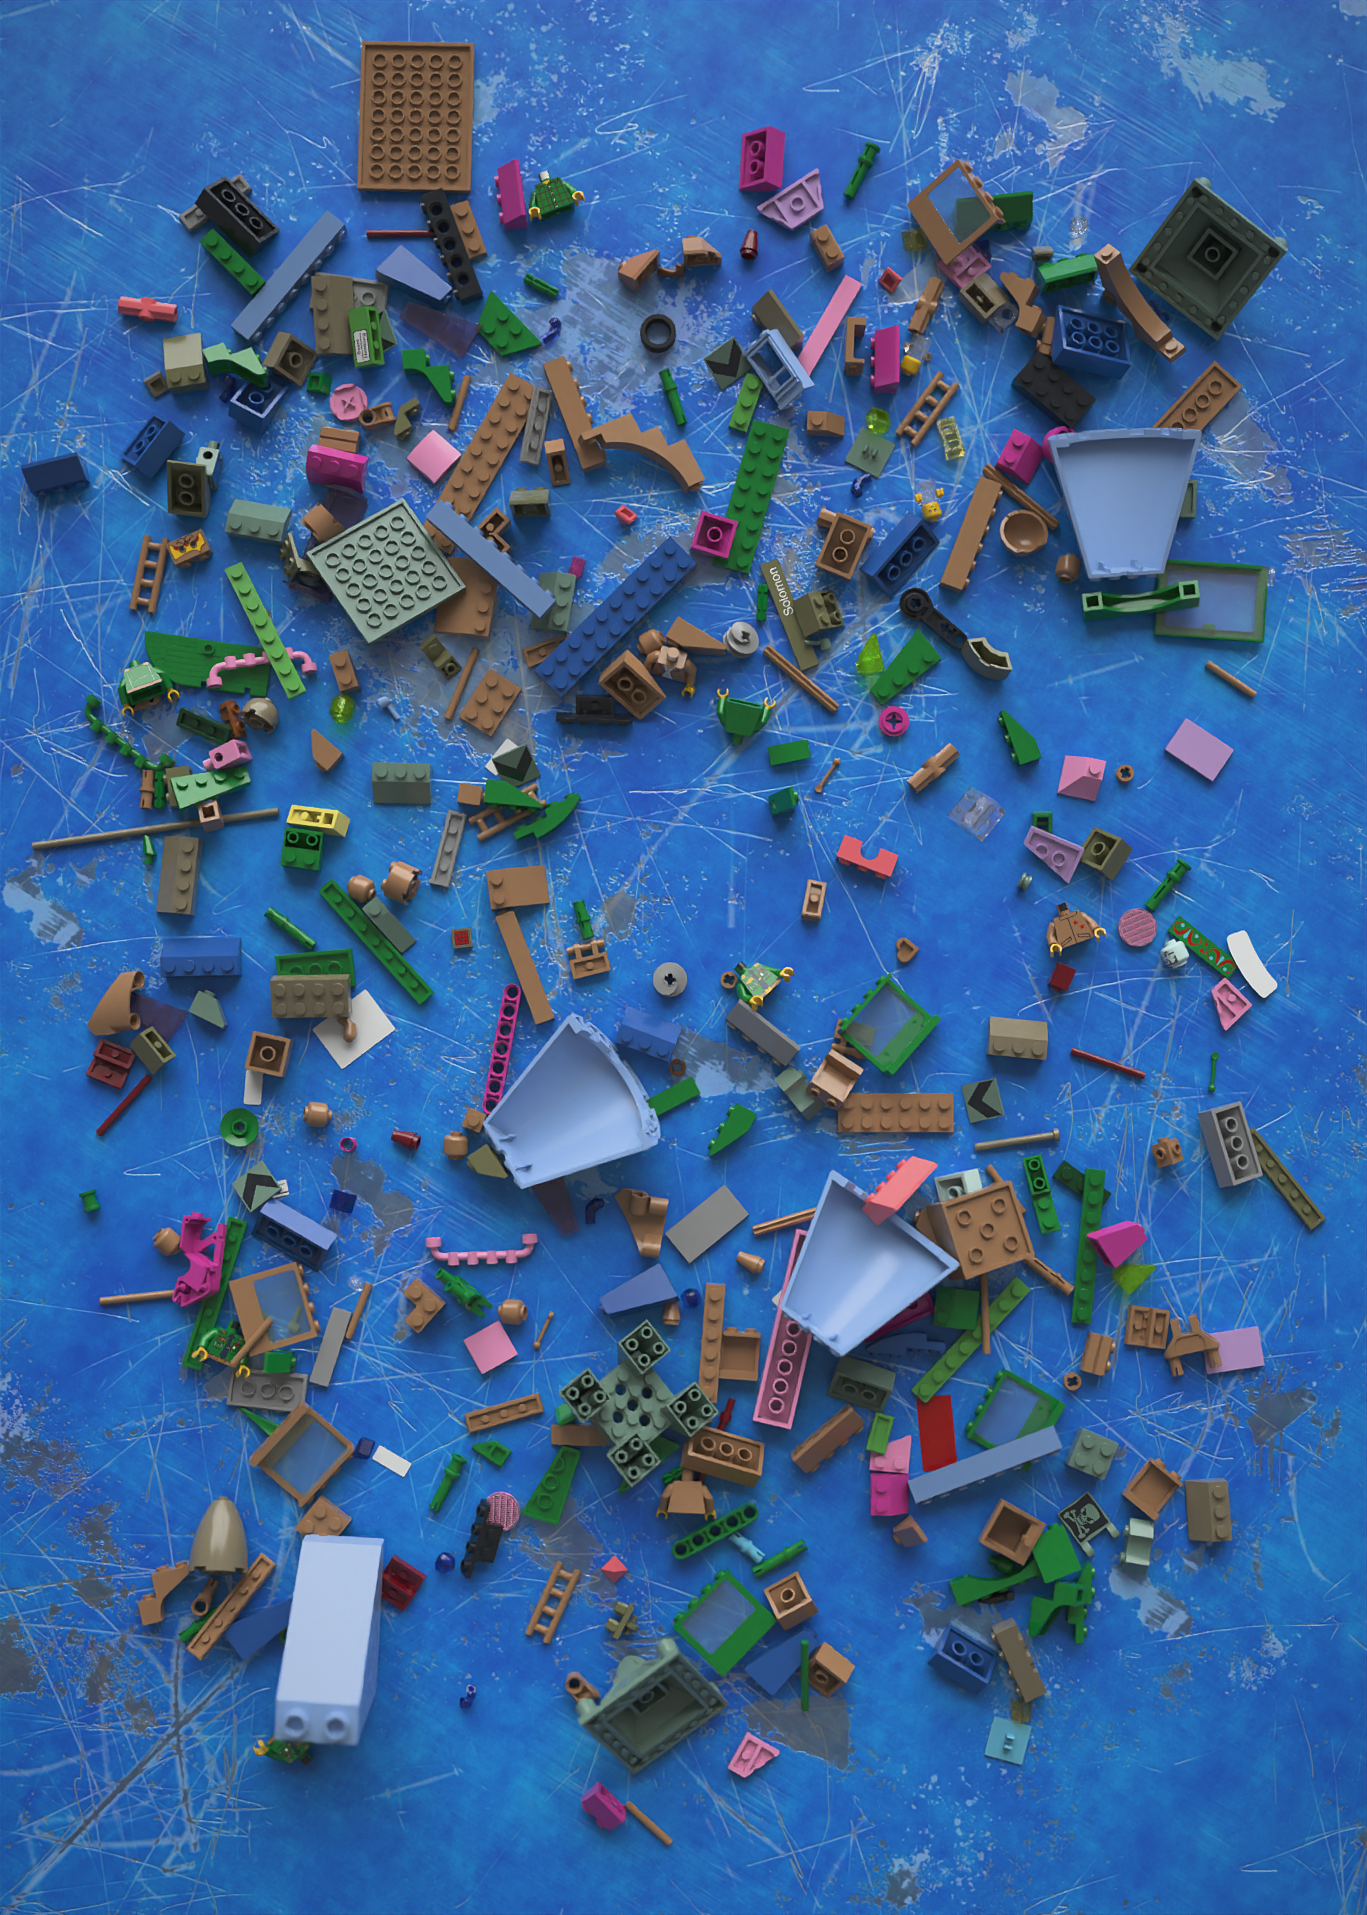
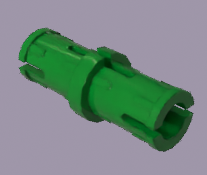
[572,900,595,940]

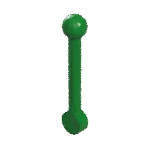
[1208,1052,1219,1092]

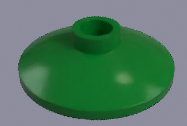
[220,1108,259,1147]

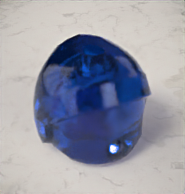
[680,1288,702,1310]
[434,1552,455,1574]

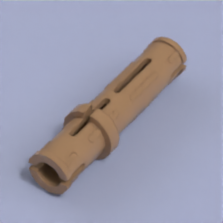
[1021,1256,1074,1296]

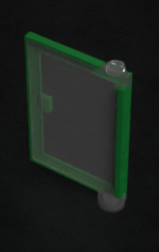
[1154,559,1275,643]

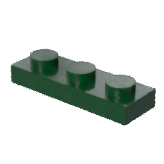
[176,707,233,745]
[1052,1160,1112,1207]

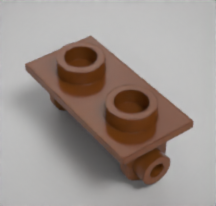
[219,700,247,740]

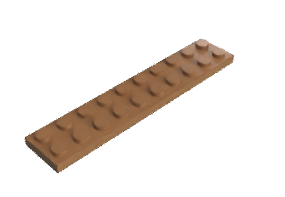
[423,373,535,556]

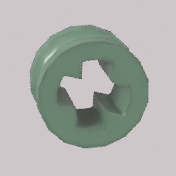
[1016,872,1033,892]

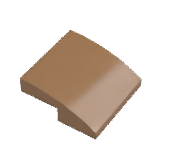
[1124,1305,1170,1349]

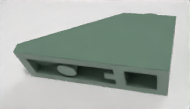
[362,896,416,953]

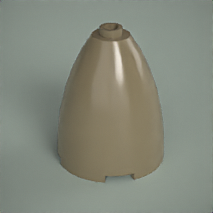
[188,1497,248,1575]

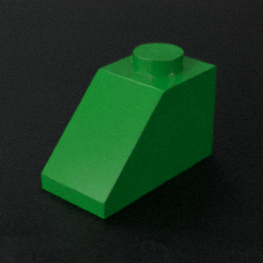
[263,1350,297,1373]

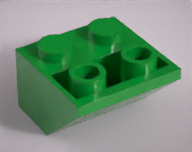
[280,827,324,872]

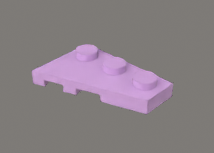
[1023,826,1085,884]

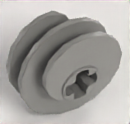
[723,622,759,658]
[653,962,687,997]

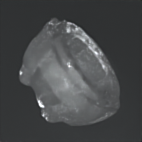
[1070,216,1088,235]
[346,1275,365,1291]

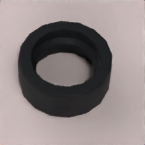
[640,314,676,353]

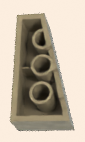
[990,1617,1047,1702]

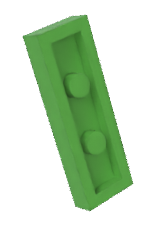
[728,373,764,433]

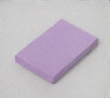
[1164,718,1234,782]
[1202,1326,1265,1374]

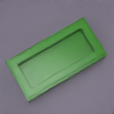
[866,1412,895,1455]

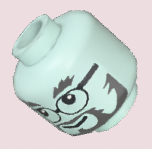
[1161,939,1189,969]

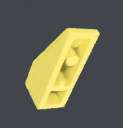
[286,805,350,837]

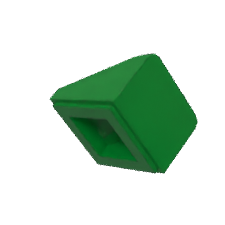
[306,373,332,395]

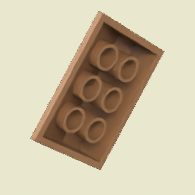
[434,557,499,641]

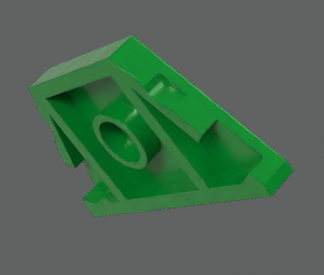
[476,291,542,358]

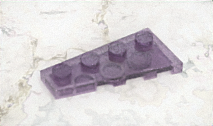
[399,301,483,359]

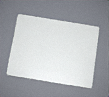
[313,990,395,1069]

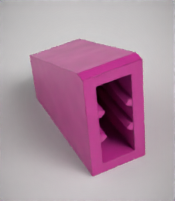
[1086,1221,1148,1269]

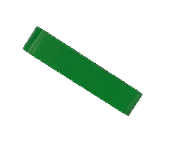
[672,1501,758,1559]

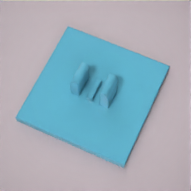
[984,1716,1032,1765]

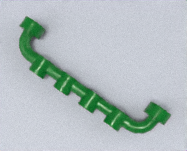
[84,693,175,772]

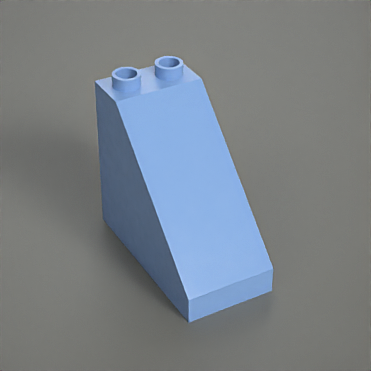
[275,1534,384,1745]

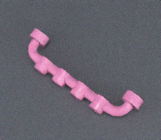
[206,647,317,688]
[426,1233,538,1265]

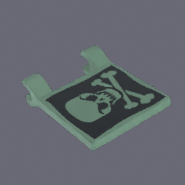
[1057,1491,1120,1557]

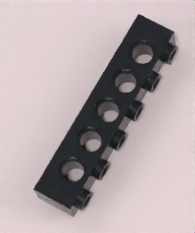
[420,188,484,306]

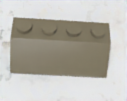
[311,275,354,357]
[156,836,203,916]

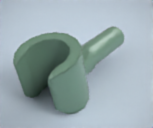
[804,638,831,651]

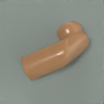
[337,1017,357,1043]

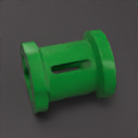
[79,1189,101,1213]

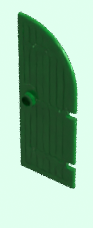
[144,631,271,698]

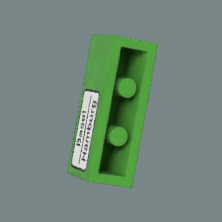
[348,306,385,369]

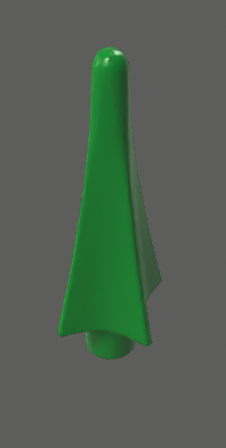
[238,1406,279,1435]

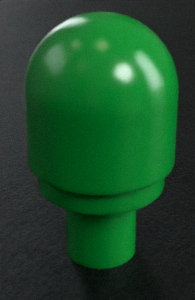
[988,1555,1015,1574]

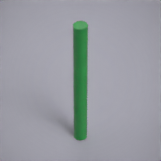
[801,1640,809,1712]

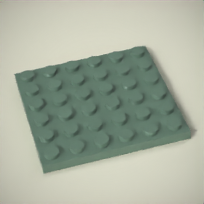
[306,498,466,646]

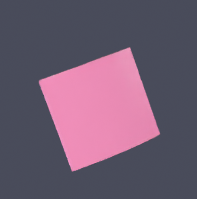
[937,239,991,290]
[406,430,461,484]
[463,1320,517,1374]

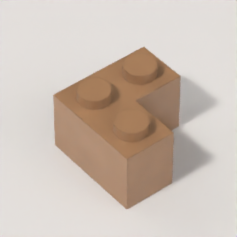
[477,507,512,555]
[403,1277,446,1333]

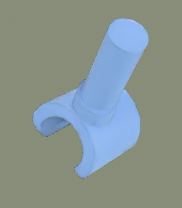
[378,696,400,720]

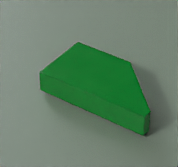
[471,1440,512,1468]

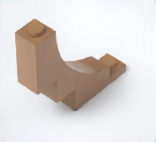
[1094,243,1186,363]
[577,413,705,493]

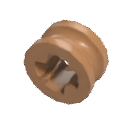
[1115,765,1134,783]
[720,971,738,989]
[1063,1372,1081,1390]

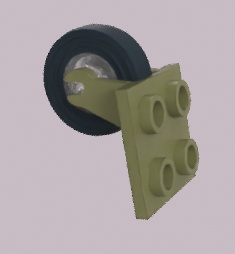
[279,533,326,591]

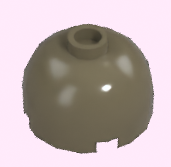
[239,697,279,734]

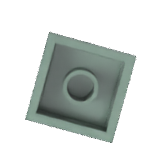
[1065,1426,1119,1480]

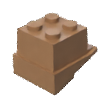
[978,1498,1046,1565]

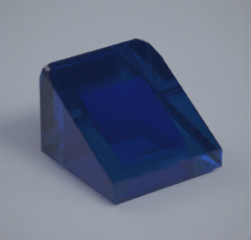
[973,239,992,263]
[329,1189,357,1213]
[353,1437,375,1459]

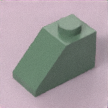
[189,989,228,1029]

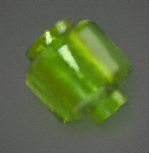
[329,693,356,723]

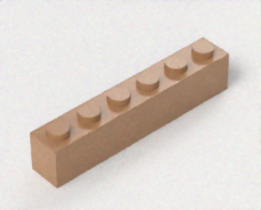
[543,356,607,473]
[939,476,1003,594]
[698,1283,725,1403]

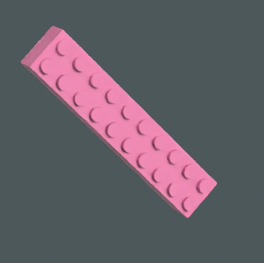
[752,1229,813,1429]

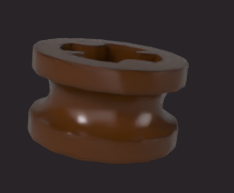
[669,1059,686,1076]

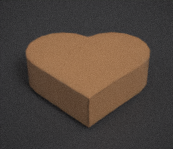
[896,938,919,963]

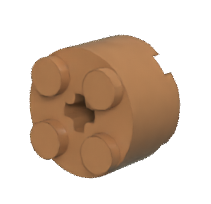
[300,502,345,543]
[380,861,422,905]

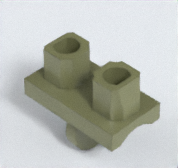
[605,1601,640,1640]

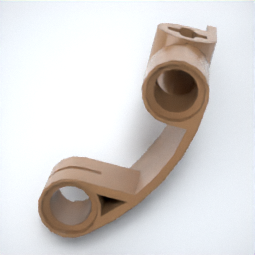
[87,971,145,1036]
[615,1188,669,1259]

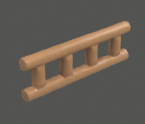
[895,371,960,447]
[129,535,170,614]
[468,783,547,842]
[525,1561,581,1644]

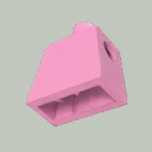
[203,739,253,772]

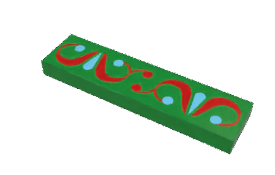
[1167,916,1238,979]

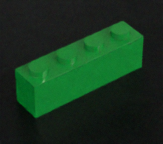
[199,229,266,298]

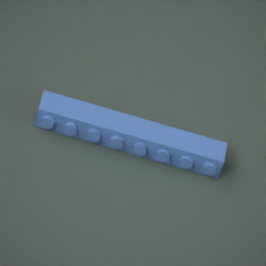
[230,210,347,345]
[425,499,556,621]
[907,1425,1063,1505]

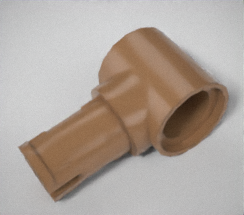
[191,1577,220,1616]

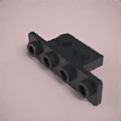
[556,694,633,726]
[460,1499,504,1579]

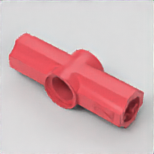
[118,297,178,323]

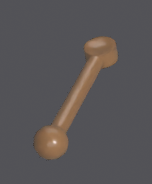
[815,758,840,793]
[533,1311,554,1349]

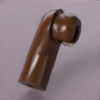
[657,264,686,279]

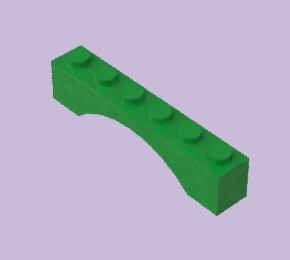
[1081,580,1200,621]
[948,1554,1042,1607]

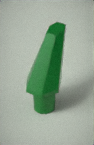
[143,835,157,865]

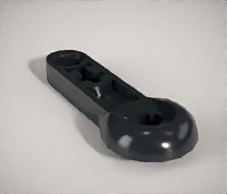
[899,587,967,650]

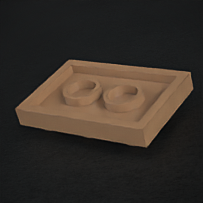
[459,668,522,738]

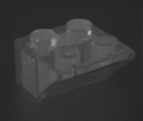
[947,787,1006,842]

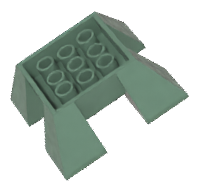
[557,1320,719,1487]

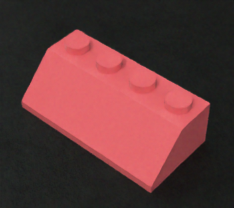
[861,1156,938,1226]

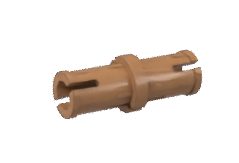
[139,770,155,810]

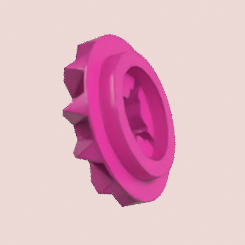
[878,706,909,737]

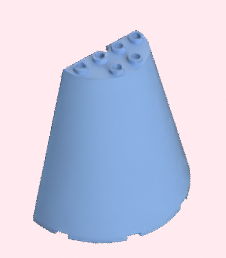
[1047,428,1202,581]
[483,1014,660,1189]
[780,1170,960,1357]

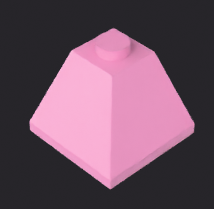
[1057,756,1106,801]

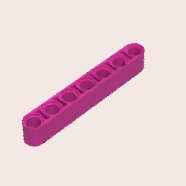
[482,984,522,1115]

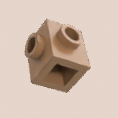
[1151,1136,1184,1168]

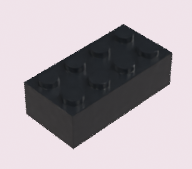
[1011,351,1096,429]

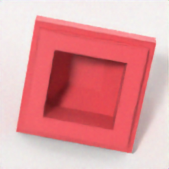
[878,267,902,293]
[614,505,638,524]
[601,1555,628,1583]

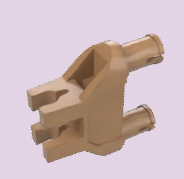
[1164,1313,1223,1376]

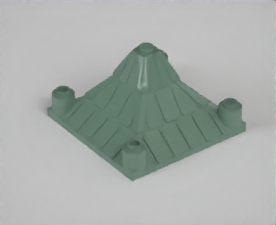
[1128,177,1289,341]
[575,1639,729,1775]

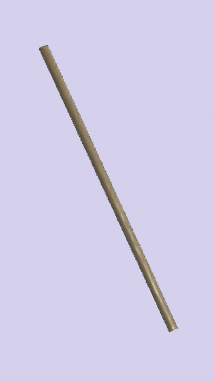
[32,807,280,850]

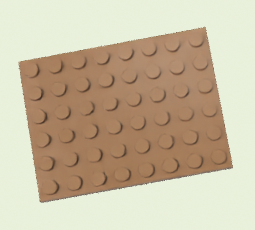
[357,41,475,193]

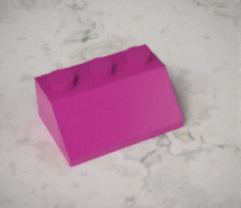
[739,126,785,192]
[494,159,528,230]
[870,325,899,393]
[305,444,369,494]

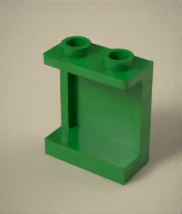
[1032,1522,1082,1584]

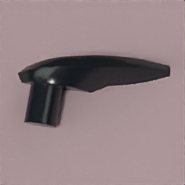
[978,1590,1015,1604]

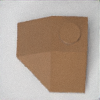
[682,235,722,267]

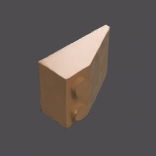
[814,512,873,582]
[666,617,727,656]
[598,650,666,720]
[486,865,550,911]

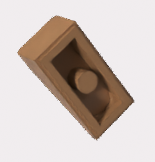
[801,879,827,923]

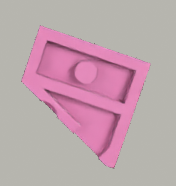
[1210,978,1252,1031]
[869,1435,912,1474]
[728,1732,780,1778]

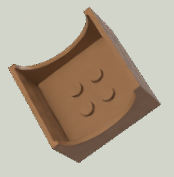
[925,1180,1035,1280]

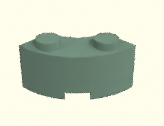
[774,1065,826,1121]
[1119,1518,1153,1576]

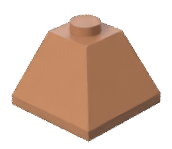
[618,249,660,292]

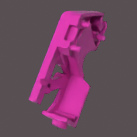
[172,1212,227,1307]

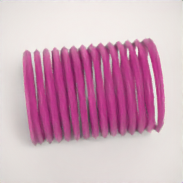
[568,556,586,579]
[340,1137,357,1152]

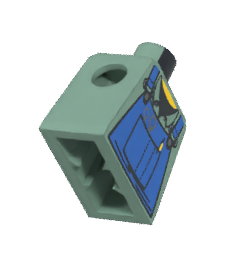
[196,441,223,490]

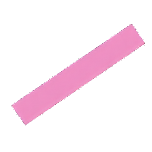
[797,275,862,377]

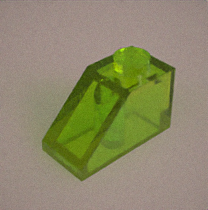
[855,633,885,678]
[1110,1263,1157,1295]

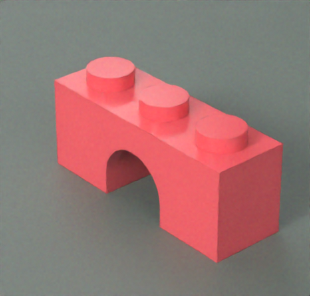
[836,835,899,880]

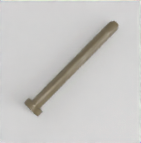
[974,1128,1060,1151]

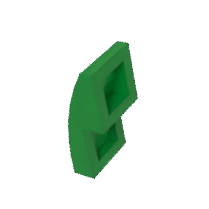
[768,739,811,766]

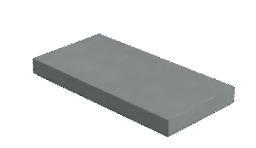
[309,271,390,313]
[665,1184,749,1263]
[226,1367,309,1412]

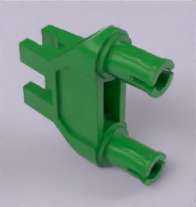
[435,1268,493,1318]

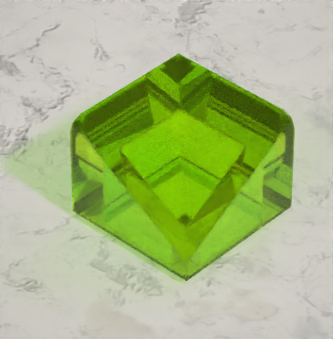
[865,407,890,434]

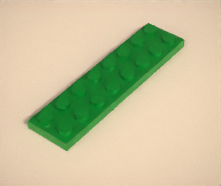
[712,419,790,575]

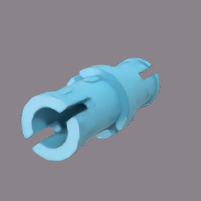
[728,1530,765,1564]

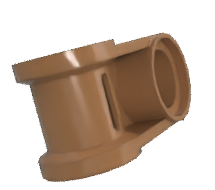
[359,402,397,431]
[566,1671,601,1702]

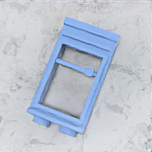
[743,329,815,411]

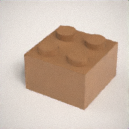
[244,1031,294,1077]
[295,1494,352,1536]

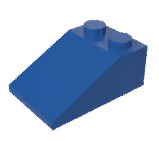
[228,370,292,434]

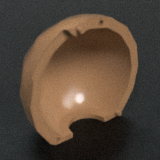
[999,510,1048,556]

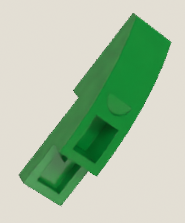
[513,792,581,842]
[1022,1154,1061,1235]
[1065,1561,1095,1644]

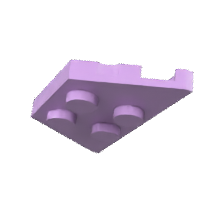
[757,168,824,231]

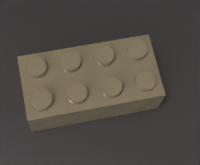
[270,974,352,1018]

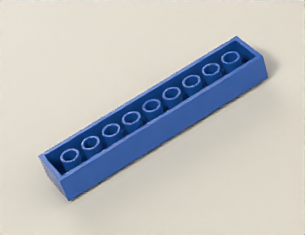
[534,536,697,700]

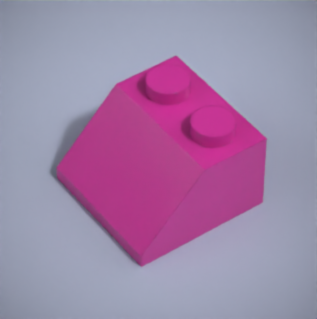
[994,429,1044,485]
[689,511,738,559]
[869,1472,909,1516]
[581,1781,626,1831]

